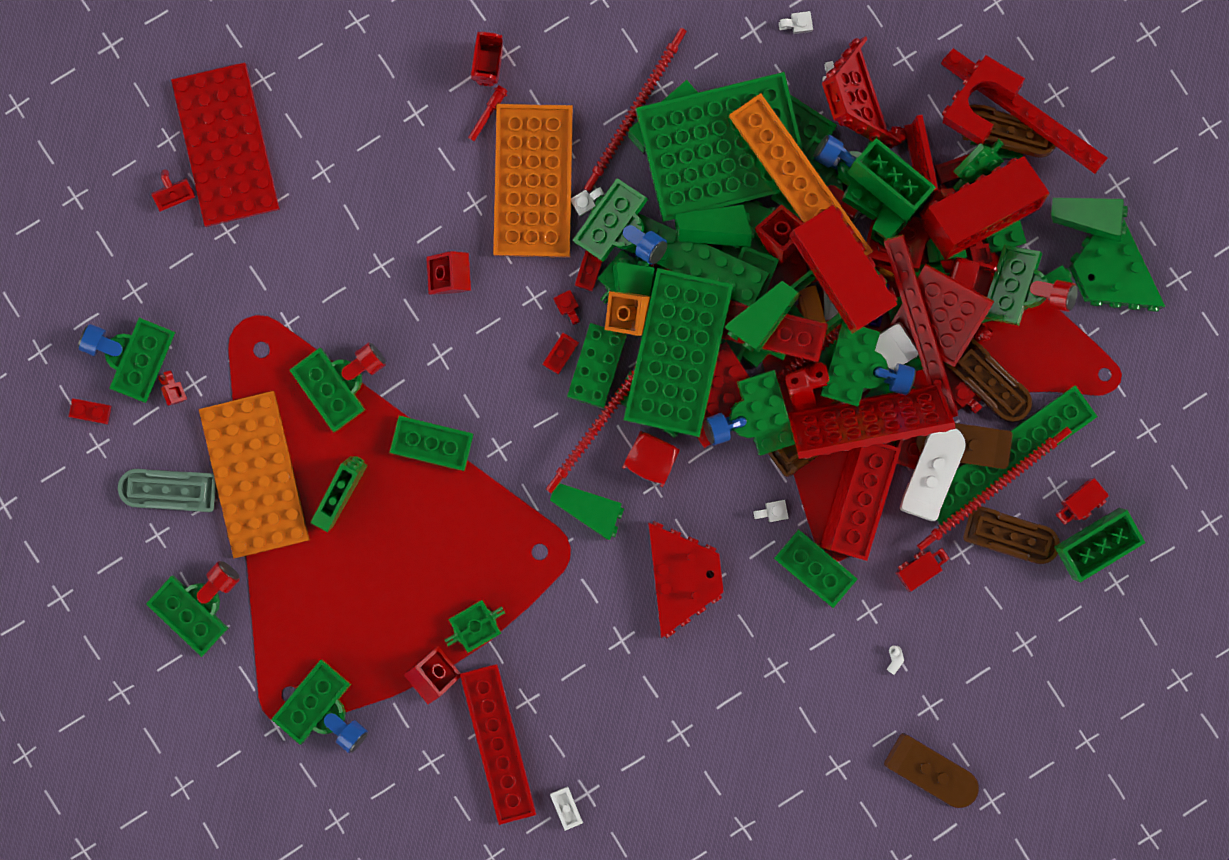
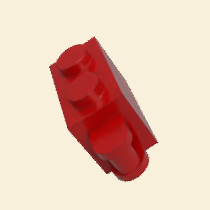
[1055,478,1109,525]
[895,548,950,592]

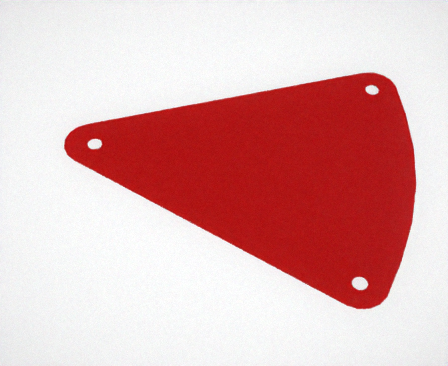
[228,315,571,720]

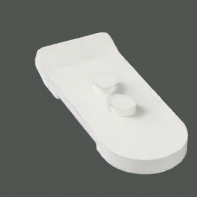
[863,322,918,392]
[900,429,965,521]

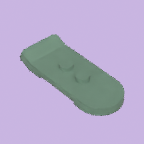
[118,469,216,512]

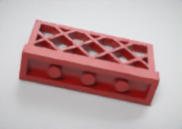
[904,115,938,198]

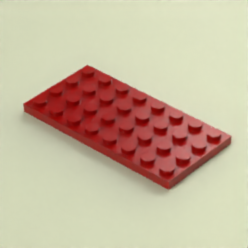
[171,62,280,227]
[788,384,956,459]

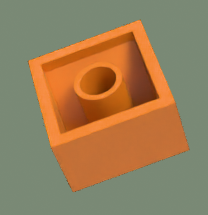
[605,291,651,336]

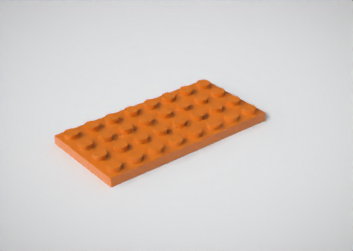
[493,104,573,257]
[199,391,310,559]

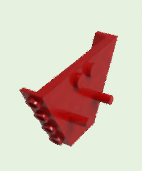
[822,36,901,149]
[648,521,724,639]

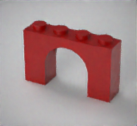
[942,55,1025,145]

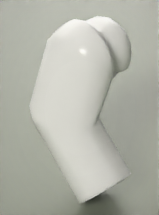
[886,645,904,675]

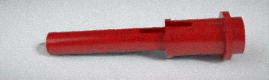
[468,85,508,142]

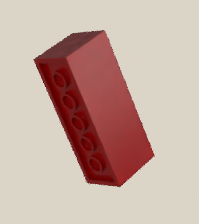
[921,156,1050,260]
[789,205,898,334]
[820,443,901,561]

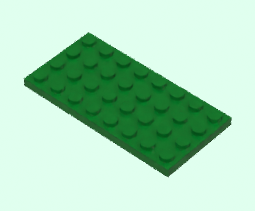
[624,268,734,437]

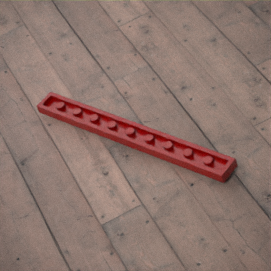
[941,48,1108,174]
[884,234,958,417]

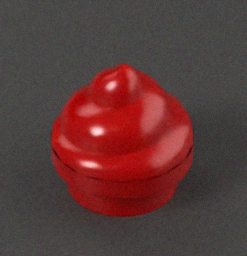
[888,126,907,142]
[974,323,994,342]

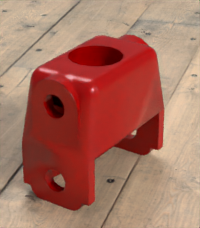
[471,32,503,87]
[949,257,997,296]
[785,362,834,411]
[622,430,680,488]

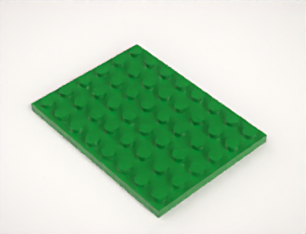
[635,72,803,222]

